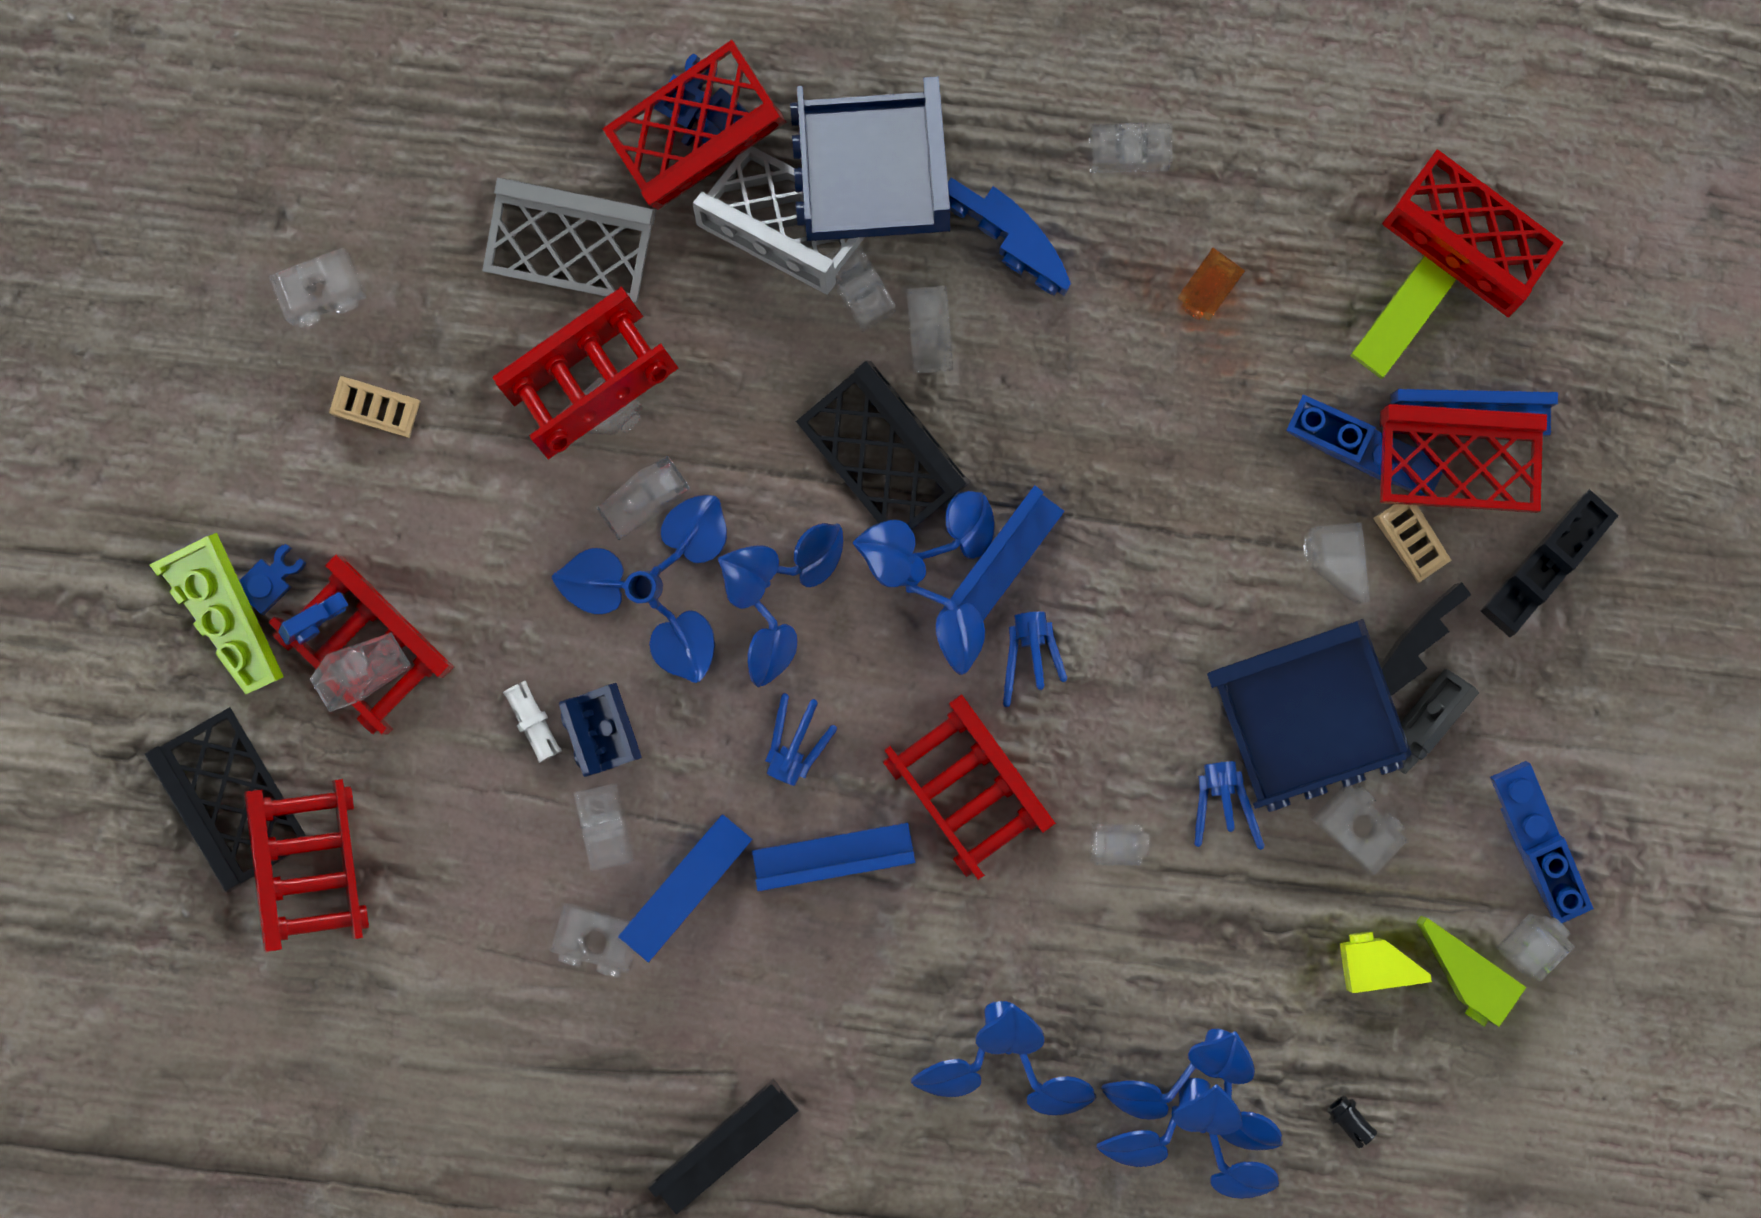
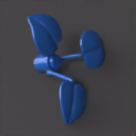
[853,491,994,675]
[552,495,727,683]
[718,523,843,687]
[911,1001,1097,1115]
[1101,1029,1283,1150]
[1096,1078,1279,1199]

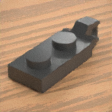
[1399,669,1479,774]

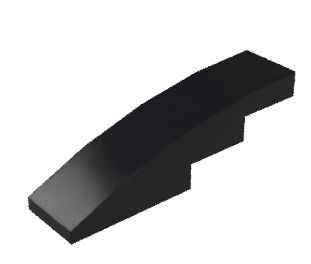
[1481,489,1619,638]
[1380,582,1471,696]

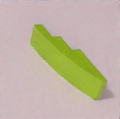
[1350,256,1456,379]

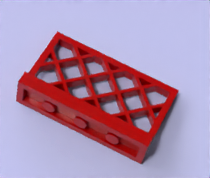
[602,40,787,210]
[1382,149,1564,318]
[1380,404,1547,513]

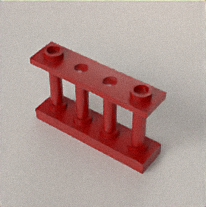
[492,286,679,460]
[268,554,454,735]
[882,694,1056,880]
[244,779,369,952]

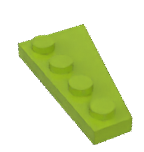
[149,533,284,694]

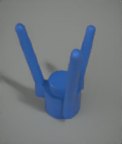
[1003,611,1067,707]
[765,693,837,786]
[1194,761,1264,850]

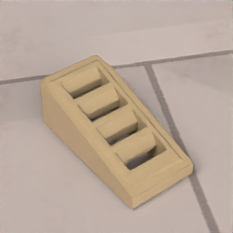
[329,376,421,438]
[1373,504,1452,583]

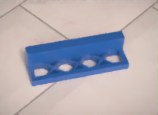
[1390,389,1558,437]
[940,485,1065,621]
[752,822,915,891]

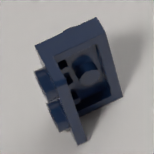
[559,683,642,777]

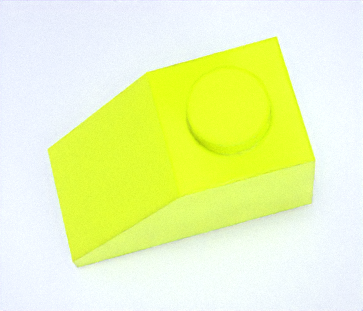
[1340,932,1432,993]

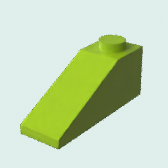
[1416,916,1527,1027]

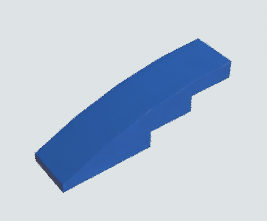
[618,814,753,963]

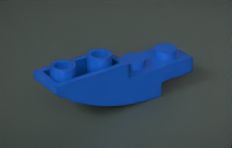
[948,177,1071,296]
[1286,394,1444,496]
[1490,761,1594,925]

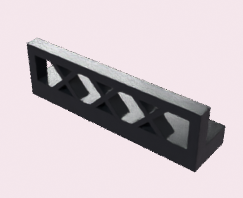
[648,1079,799,1215]

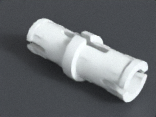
[503,681,562,763]

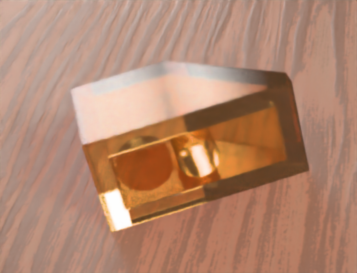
[1177,248,1245,321]

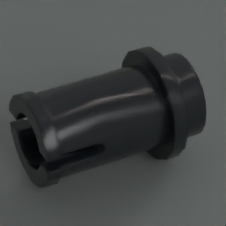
[1327,1096,1377,1148]

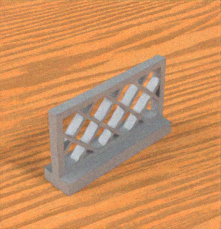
[693,146,865,295]
[482,178,657,303]

